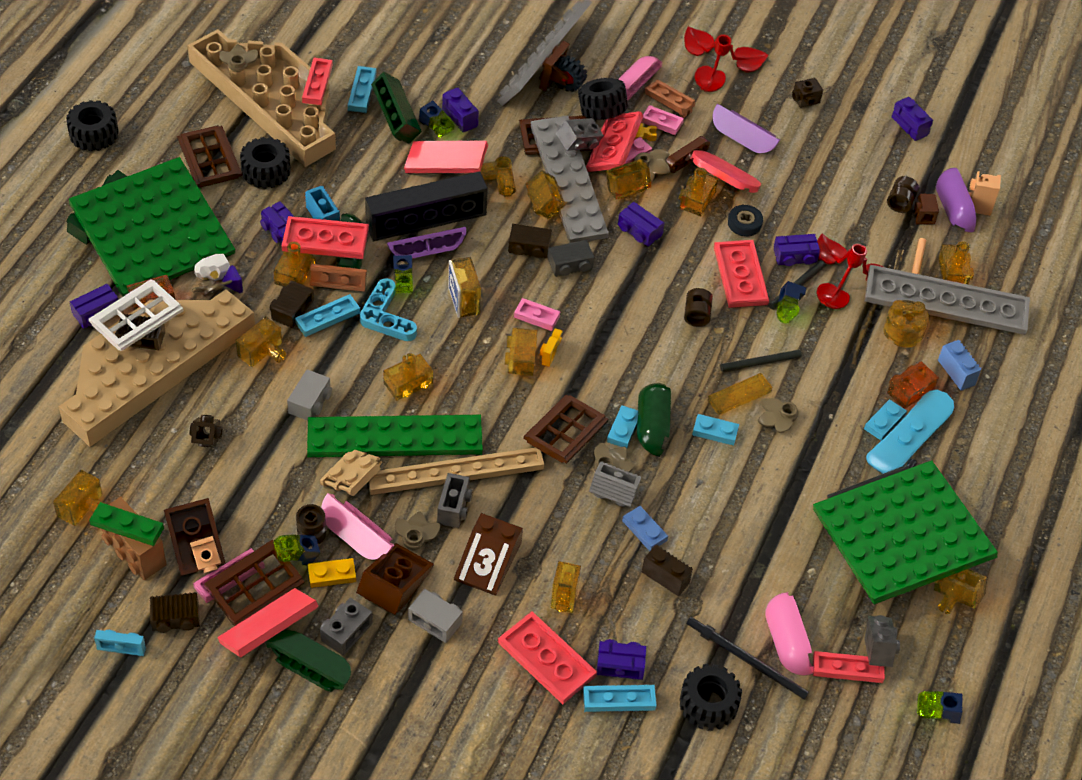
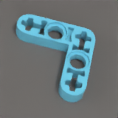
[360,278,417,341]

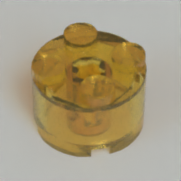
[883,300,929,348]

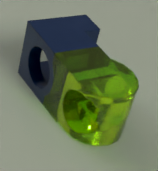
[418,101,455,137]
[393,255,413,293]
[777,281,807,324]
[273,534,320,566]
[917,691,963,724]

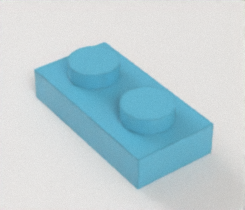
[864,399,907,441]
[607,405,638,449]
[692,414,739,446]
[94,630,146,656]

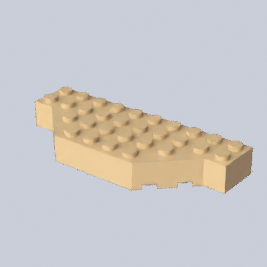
[187,29,336,167]
[59,289,256,447]

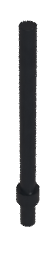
[686,616,809,700]

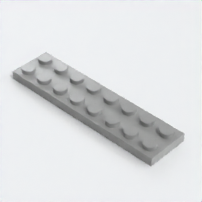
[497,0,592,106]
[531,116,609,243]
[865,264,1030,335]

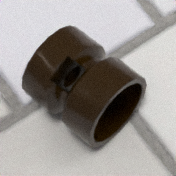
[887,176,919,213]
[684,288,713,327]
[296,504,327,545]

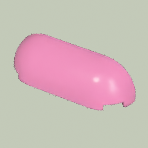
[619,56,662,101]
[321,493,394,559]
[765,592,813,675]

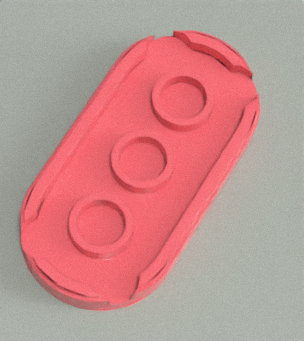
[691,150,761,193]

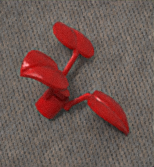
[684,26,768,92]
[816,233,886,309]

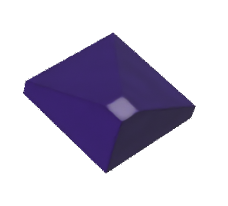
[222,265,243,293]

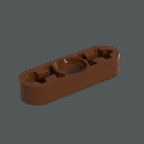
[666,136,710,173]

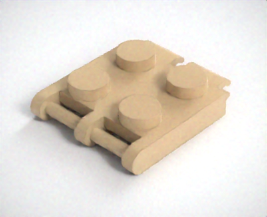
[320,450,382,496]

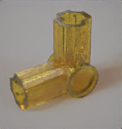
[480,156,516,197]

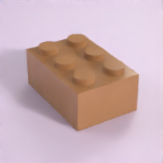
[101,497,167,580]

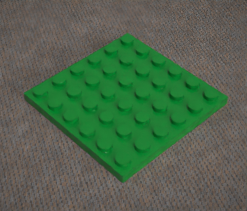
[69,157,235,297]
[813,460,998,605]

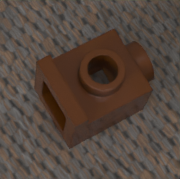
[914,194,939,225]

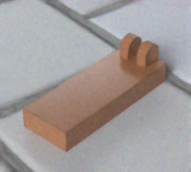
[645,80,695,118]
[310,264,367,292]

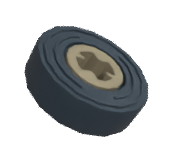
[728,204,763,237]

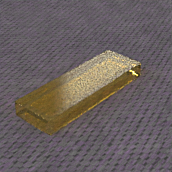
[707,373,773,415]

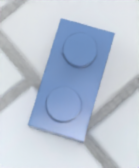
[622,506,668,551]

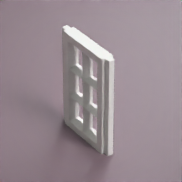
[89,279,184,351]

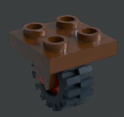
[539,40,587,92]

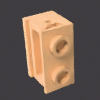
[969,171,1001,216]

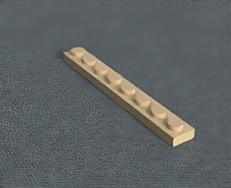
[368,448,544,495]

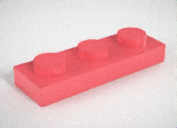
[302,58,333,105]
[813,651,885,683]

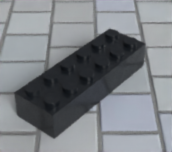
[365,171,488,242]

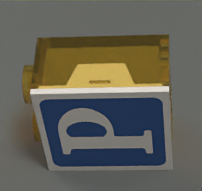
[448,257,481,318]

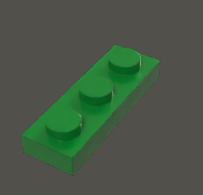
[89,502,164,546]

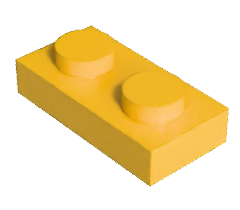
[308,558,356,588]

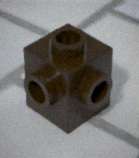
[792,78,823,108]
[189,415,223,447]

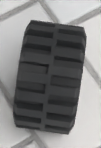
[578,78,628,120]
[66,100,119,151]
[240,137,291,189]
[680,664,742,731]

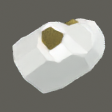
[194,254,230,281]

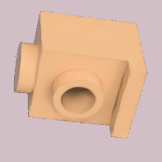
[190,536,221,574]

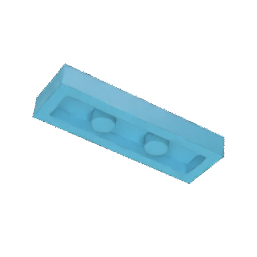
[348,66,376,113]
[295,294,360,337]
[583,685,656,712]

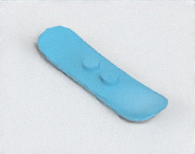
[866,390,954,474]

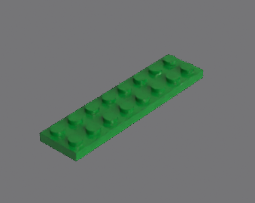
[307,414,483,457]

